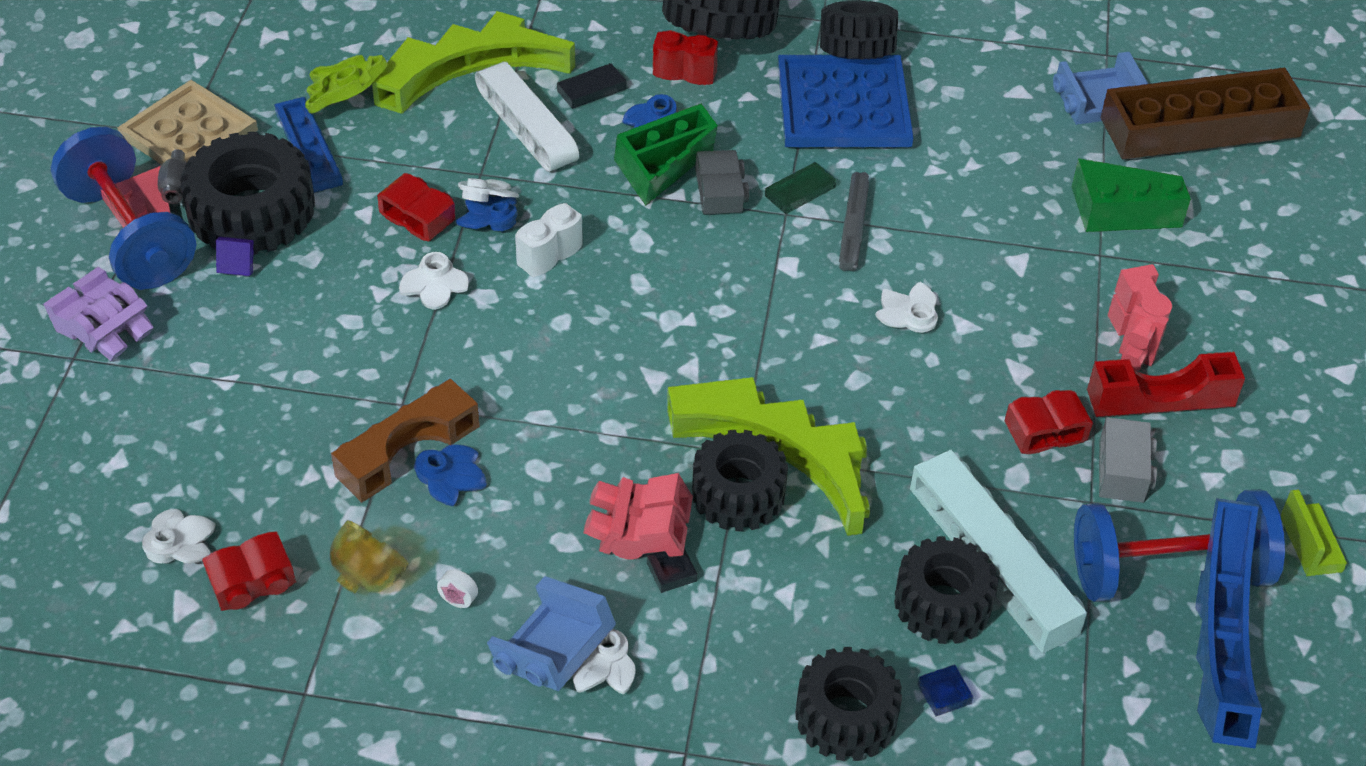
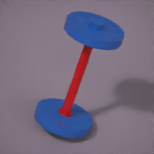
[50,127,197,290]
[1074,489,1285,602]

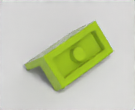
[1280,489,1347,576]

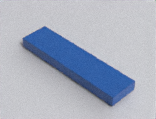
[274,97,343,193]

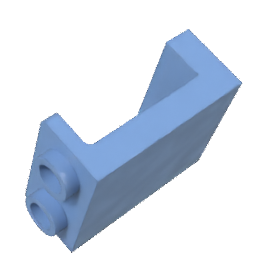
[1053,52,1148,125]
[487,576,616,691]

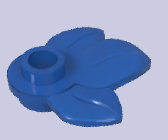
[622,94,677,128]
[456,195,518,231]
[414,444,487,506]

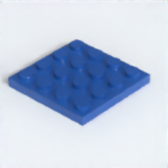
[778,55,913,148]

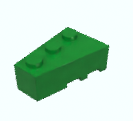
[614,103,718,206]
[1071,158,1191,232]

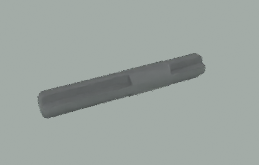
[839,171,869,271]

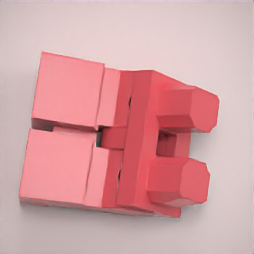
[1108,264,1172,371]
[583,473,693,560]

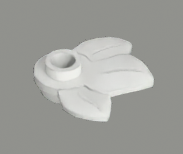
[458,178,519,202]
[399,252,469,310]
[875,282,938,333]
[142,509,216,564]
[572,629,635,694]

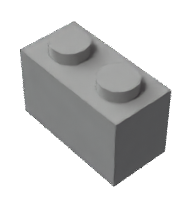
[1099,417,1157,503]

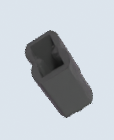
[695,150,749,214]

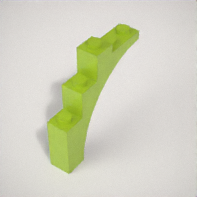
[372,11,575,114]
[667,377,870,536]

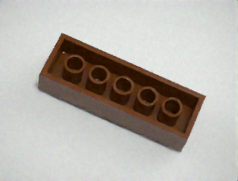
[1100,67,1310,160]

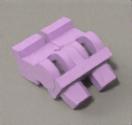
[43,267,154,361]

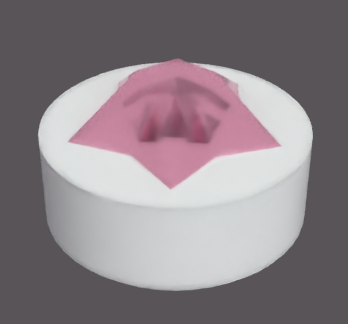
[437,570,478,608]

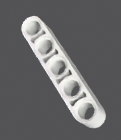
[475,62,579,172]

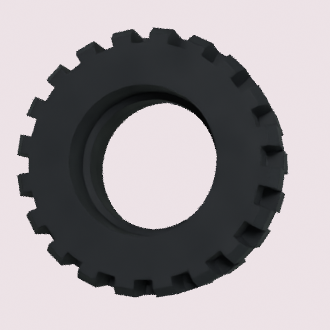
[662,0,780,40]
[180,132,315,255]

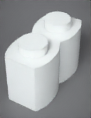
[515,203,583,277]

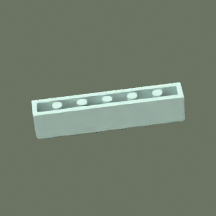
[910,450,1087,654]

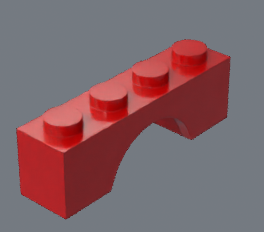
[1087,352,1245,417]

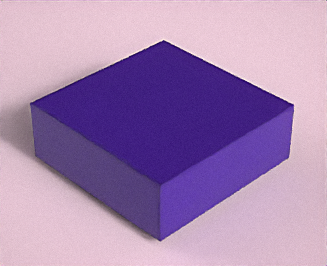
[216,237,253,276]

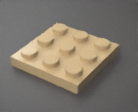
[117,80,258,165]

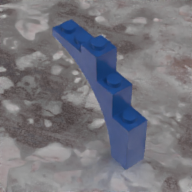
[1195,498,1262,748]

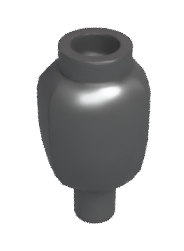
[157,149,186,204]

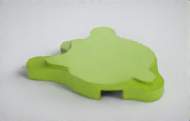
[305,55,388,114]

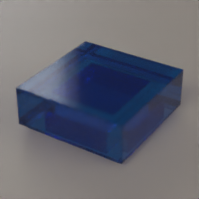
[917,664,974,717]

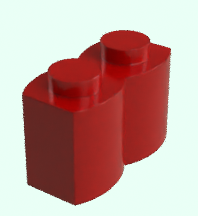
[653,30,718,85]
[377,173,455,242]
[1004,390,1093,454]
[202,532,296,611]

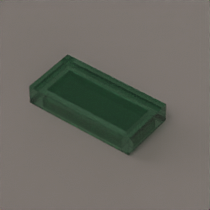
[765,162,836,214]

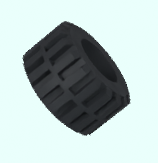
[820,0,899,59]
[692,430,788,531]
[894,536,998,644]
[795,647,902,761]

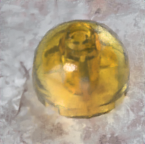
[329,520,409,594]

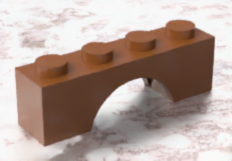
[331,378,480,503]

